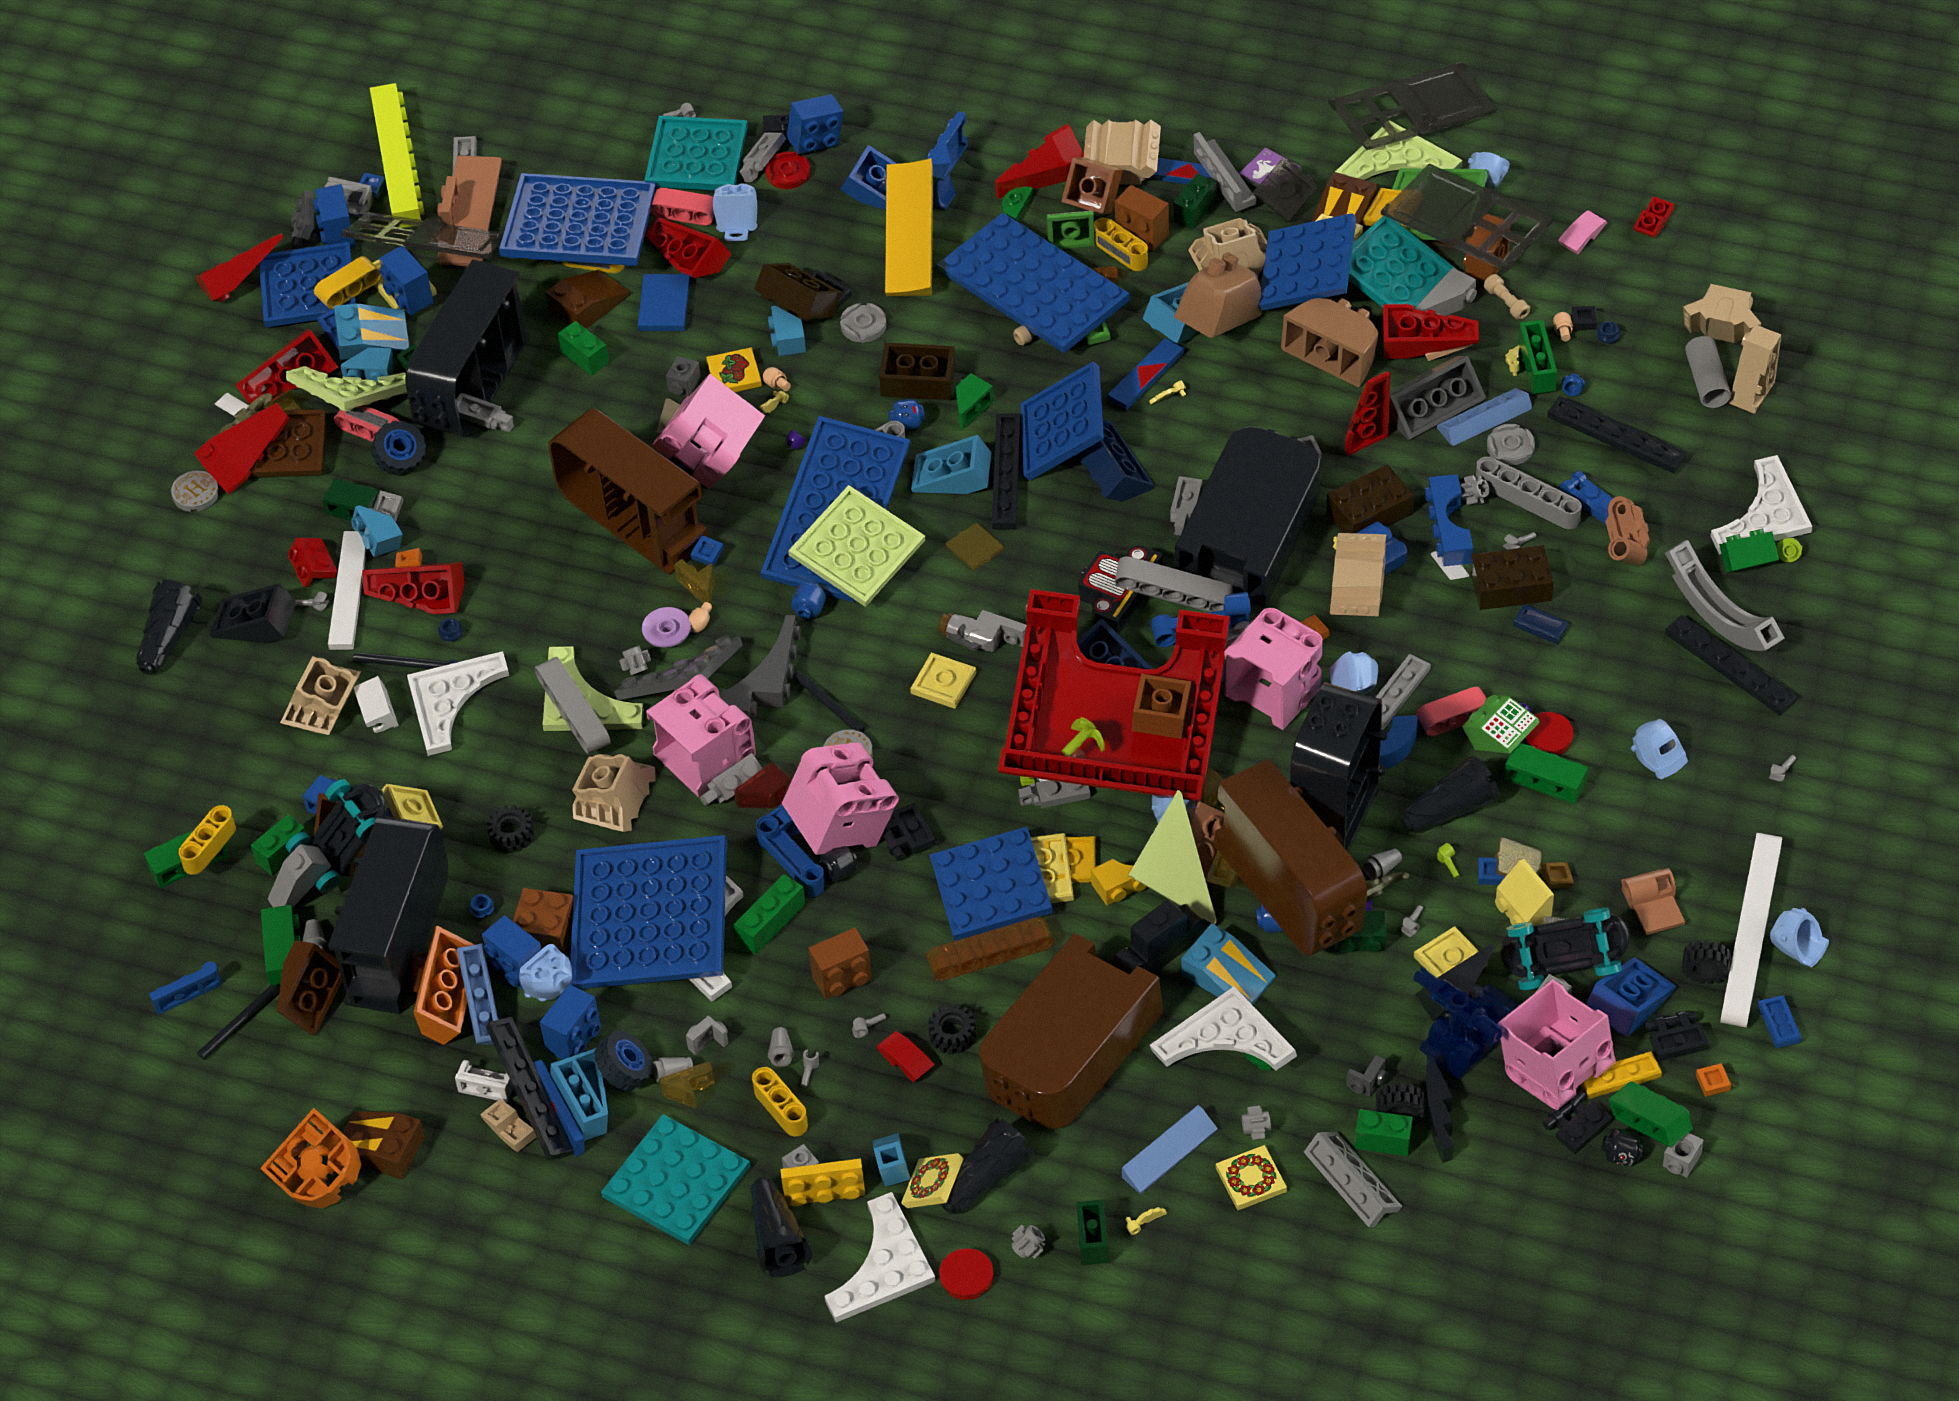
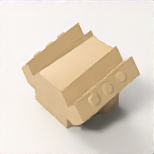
[1084,119,1161,184]
[1188,218,1267,277]
[1683,284,1761,343]
[1330,533,1386,616]
[280,656,361,735]
[572,754,656,832]

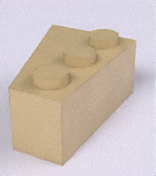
[1729,324,1781,414]

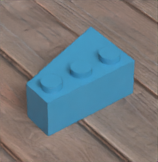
[550,1048,608,1141]

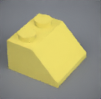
[1495,859,1554,925]

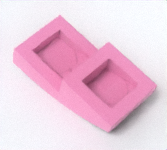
[1558,211,1607,255]

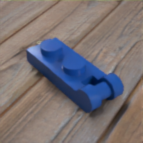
[1560,471,1613,525]
[149,962,222,1015]

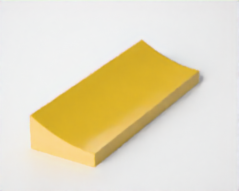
[885,158,933,296]

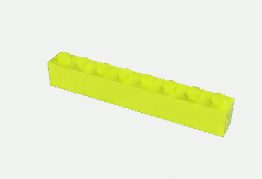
[370,83,424,229]

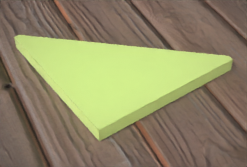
[1128,790,1216,925]

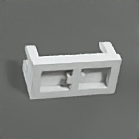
[353,676,399,733]
[455,1060,514,1103]

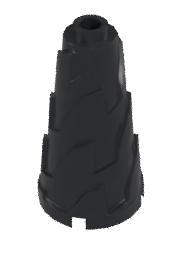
[136,579,202,675]
[1400,755,1500,833]
[940,1117,1035,1215]
[750,1177,813,1277]

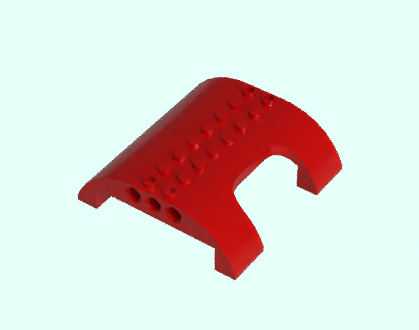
[998,589,1229,802]

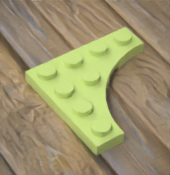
[1335,120,1462,180]
[286,366,407,411]
[543,646,644,731]

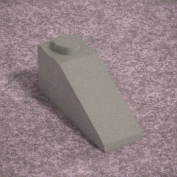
[1415,268,1477,316]
[268,844,331,908]

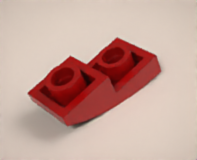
[1633,196,1675,238]
[876,1031,935,1083]

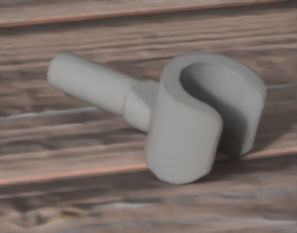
[663,103,696,117]
[1503,532,1536,549]
[295,592,329,611]
[1769,755,1796,782]
[1401,905,1423,937]
[852,1013,886,1038]
[801,1050,819,1087]

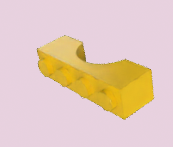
[1091,859,1147,906]

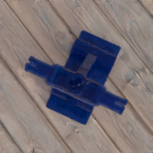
[1413,967,1519,1079]

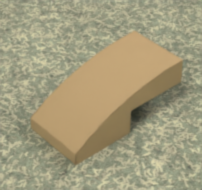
[480,1098,536,1152]

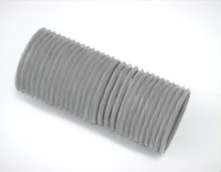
[1685,336,1731,408]

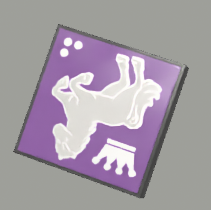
[1238,147,1302,198]

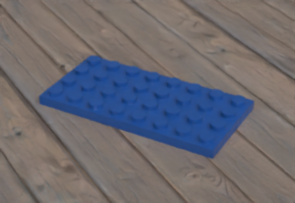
[937,213,1131,353]
[760,416,910,602]

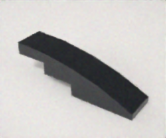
[1425,1055,1453,1163]

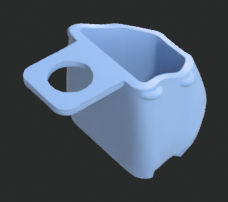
[713,184,758,241]
[1329,651,1378,694]
[519,944,572,1001]

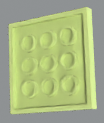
[789,485,925,607]

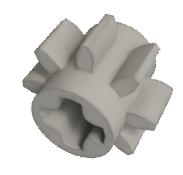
[1460,475,1489,505]
[619,646,651,675]
[1241,1106,1271,1140]
[1012,1225,1045,1259]

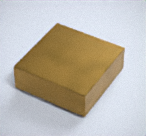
[1541,862,1574,889]

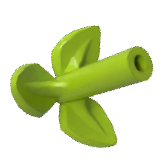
[1062,717,1105,757]

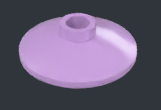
[642,607,691,647]

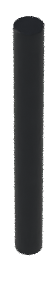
[353,652,450,669]
[793,670,865,733]
[197,984,279,1060]

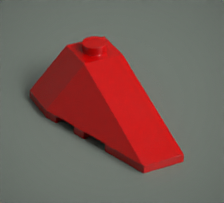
[995,124,1084,199]
[645,217,731,278]
[194,233,283,303]
[1383,304,1479,359]
[235,329,338,404]
[1345,371,1390,456]
[194,403,290,494]
[362,562,465,614]

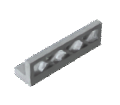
[1194,132,1256,212]
[1304,1132,1402,1227]

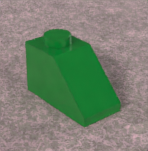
[956,373,993,430]

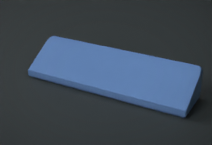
[1437,388,1532,446]
[457,944,498,1045]
[1122,1105,1218,1194]

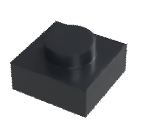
[1571,306,1597,330]

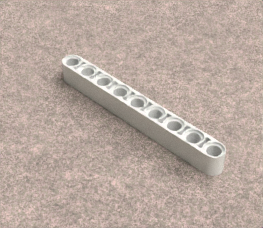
[1720,833,1783,1028]

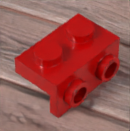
[288,538,338,587]

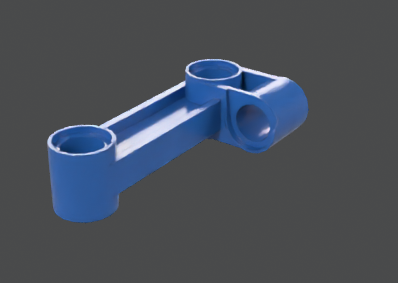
[1151,592,1251,648]
[756,805,824,897]

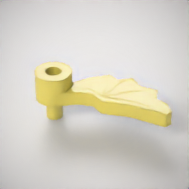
[1505,345,1520,376]
[1150,380,1186,405]
[759,391,789,414]
[1125,1207,1167,1235]

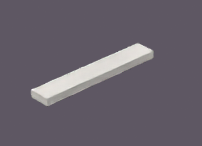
[328,531,367,650]

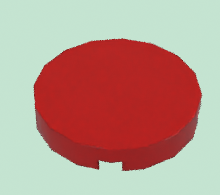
[765,152,810,189]
[1523,712,1574,756]
[939,1248,994,1300]

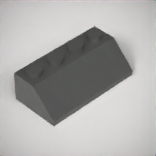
[1389,356,1486,440]

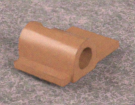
[1186,802,1224,879]
[1621,868,1685,935]

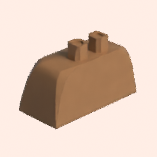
[1174,252,1262,338]
[1281,298,1378,387]

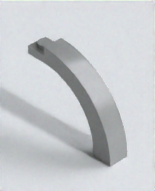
[1665,540,1784,651]

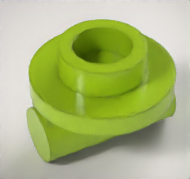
[1777,538,1802,562]

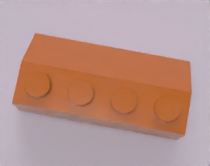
[413,926,474,1045]

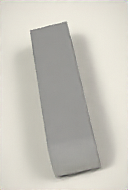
[1476,457,1581,529]
[1115,557,1234,612]
[534,657,611,754]

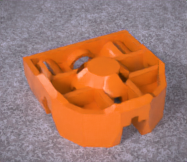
[260,1108,361,1209]

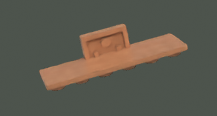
[437,156,502,266]

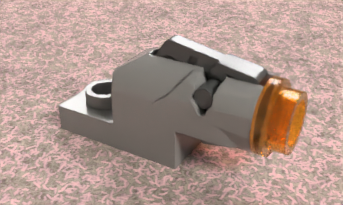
[938,610,1027,652]

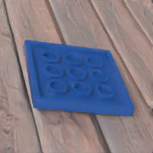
[1258,213,1356,310]
[259,242,356,328]
[1020,361,1104,480]
[930,827,1053,941]

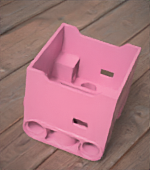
[652,374,765,489]
[1224,608,1322,730]
[646,674,756,797]
[782,742,899,855]
[1498,979,1616,1110]

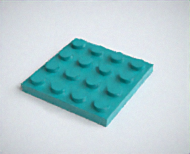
[644,116,748,190]
[1348,214,1456,309]
[601,1114,751,1245]

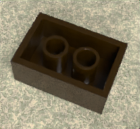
[754,263,842,321]
[879,342,956,400]
[1326,464,1414,534]
[1470,545,1554,610]

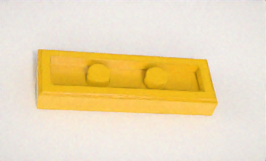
[1580,1051,1662,1100]

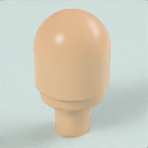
[1553,312,1573,341]
[763,367,791,391]
[689,602,712,633]

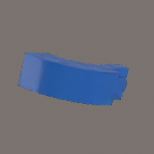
[1380,716,1417,769]

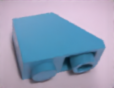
[768,306,806,356]
[341,347,395,381]
[351,505,403,557]
[873,1133,910,1187]

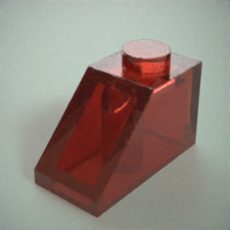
[734,762,792,808]

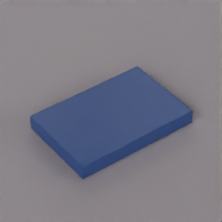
[638,274,690,331]

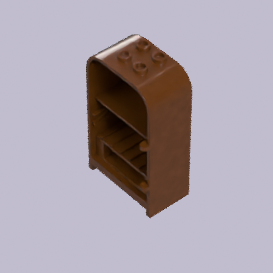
[548,408,708,575]
[1214,759,1367,956]
[979,933,1163,1129]

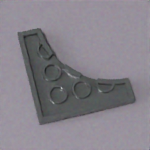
[614,636,743,700]

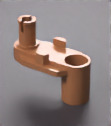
[1605,496,1650,567]

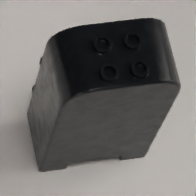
[405,259,531,438]
[1175,426,1321,607]
[1290,682,1387,853]
[328,815,448,1014]

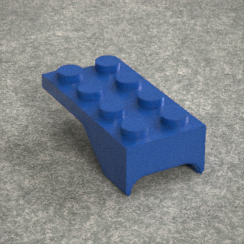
[927,111,968,210]

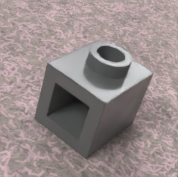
[666,356,701,396]

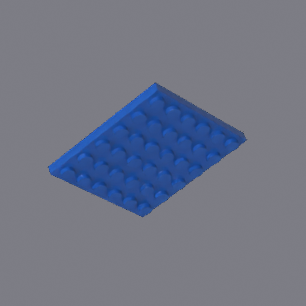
[499,173,656,266]
[570,835,727,989]

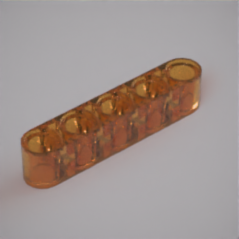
[926,917,1054,981]

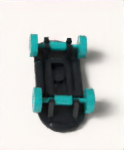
[286,779,386,893]
[1500,908,1630,990]

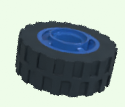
[371,420,426,476]
[594,1030,653,1091]

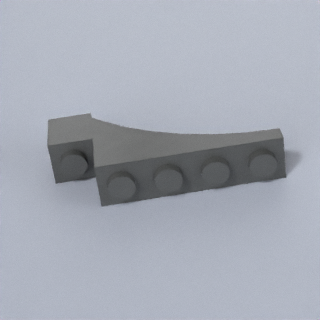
[721,615,801,720]

